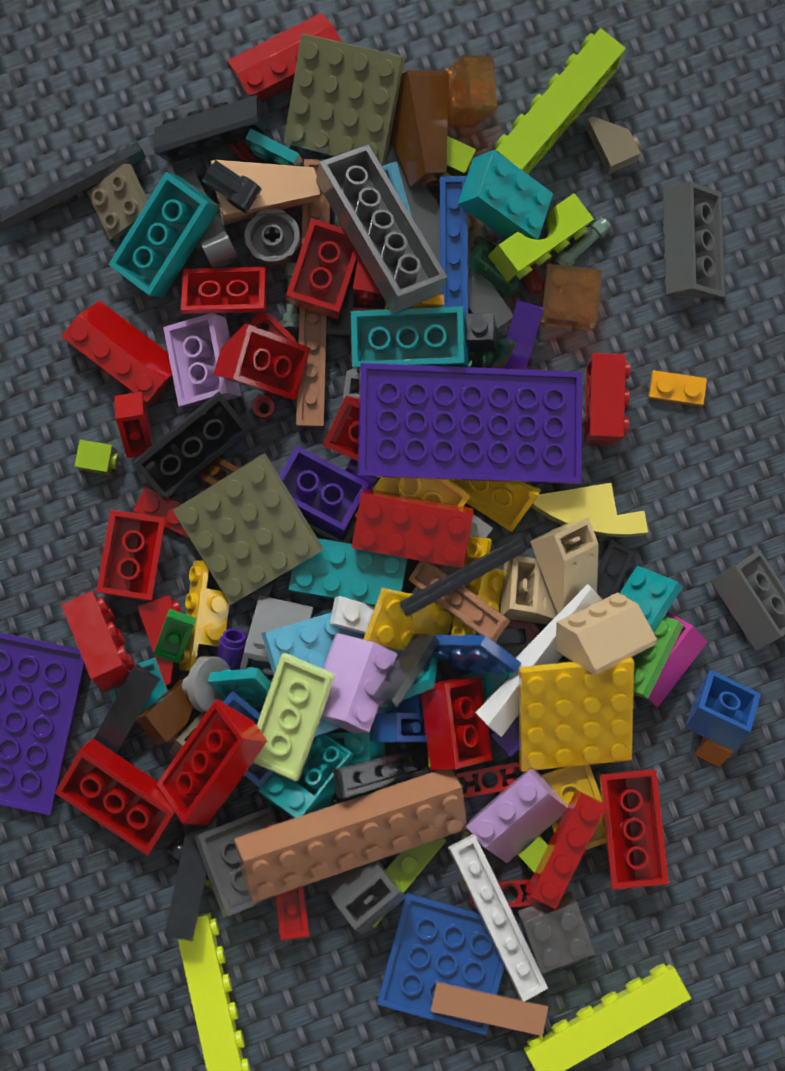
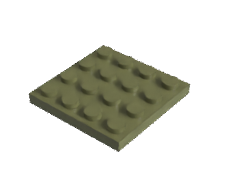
[284,34,405,166]
[173,453,324,605]

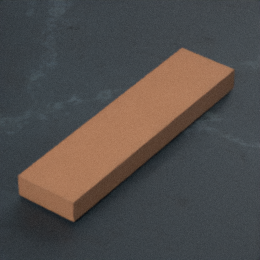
[408,561,510,643]
[431,981,548,1036]

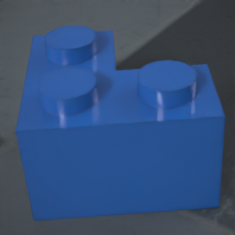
[372,693,427,742]

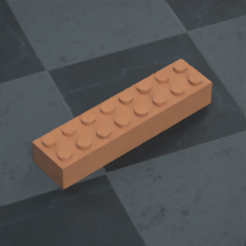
[234,769,467,903]

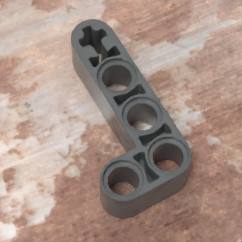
[177,168,238,268]

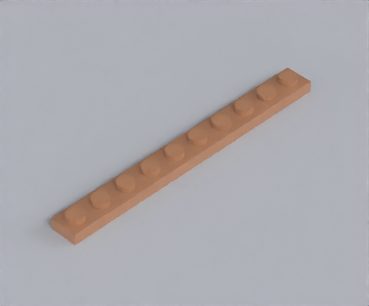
[296,159,330,428]

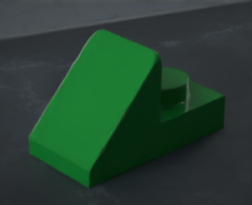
[153,609,196,664]

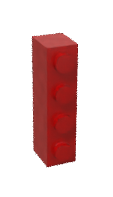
[526,789,607,909]

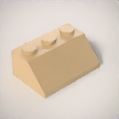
[556,593,657,675]

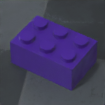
[279,445,370,539]

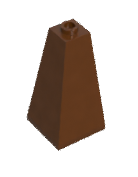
[391,70,449,188]

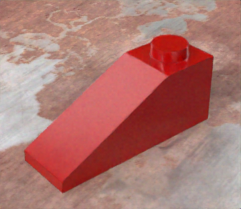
[138,595,183,686]

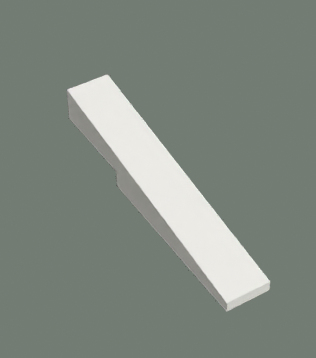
[476,584,602,737]

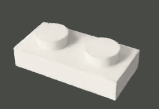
[330,596,375,634]

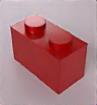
[114,392,154,458]

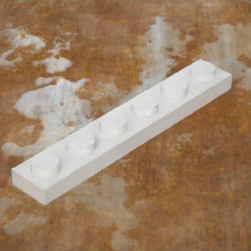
[448,834,548,1002]

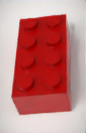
[351,488,473,568]
[55,738,177,855]

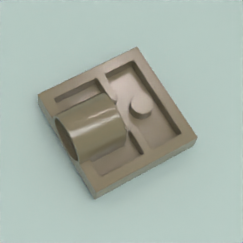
[87,164,148,239]

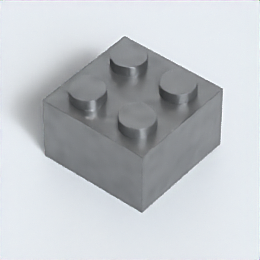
[518,891,595,974]

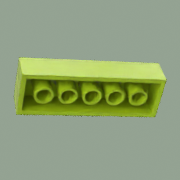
[494,28,626,174]

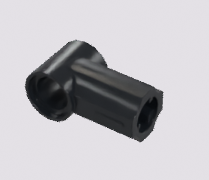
[203,160,262,213]

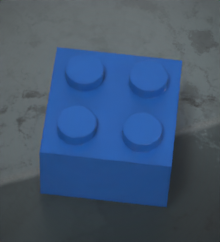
[685,670,761,752]

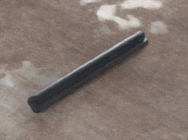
[399,537,526,616]

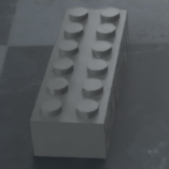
[316,144,447,313]

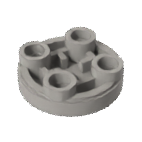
[182,656,230,713]

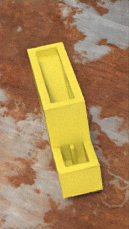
[530,483,648,537]

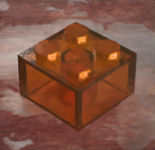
[445,55,498,128]
[540,264,602,331]

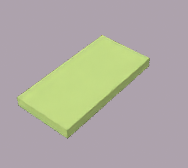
[253,653,336,781]

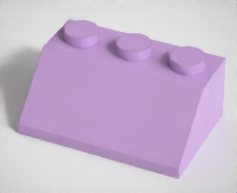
[163,313,241,407]
[321,633,397,734]
[466,768,568,863]

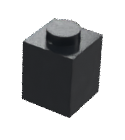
[465,313,497,352]

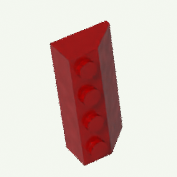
[227,13,342,102]
[61,300,174,408]
[157,700,268,825]
[600,769,669,889]

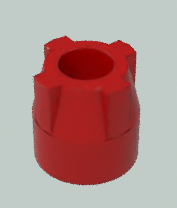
[253,396,276,421]

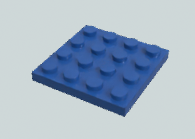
[377,893,504,1035]

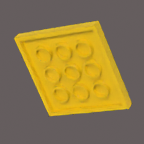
[519,657,634,772]

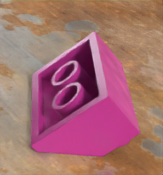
[642,611,708,707]

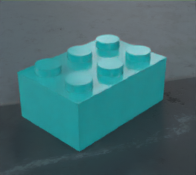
[457,150,553,240]

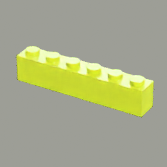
[178,912,251,1071]
[524,963,691,1071]

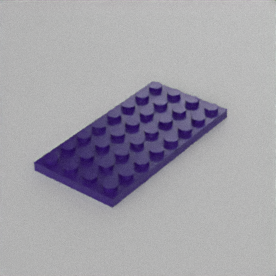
[358,363,582,484]

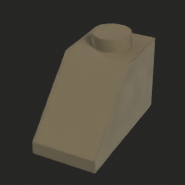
[585,117,641,175]

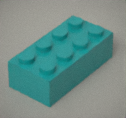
[108,172,221,298]
[351,306,467,371]
[289,538,409,606]

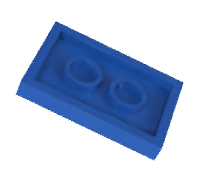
[432,635,521,675]

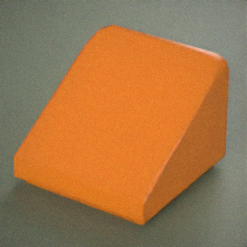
[696,737,733,766]

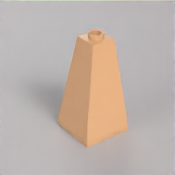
[211,160,321,225]

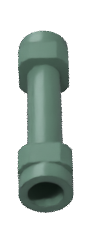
[553,218,612,272]
[283,263,299,330]

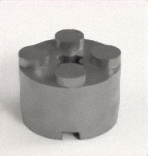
[245,208,301,270]

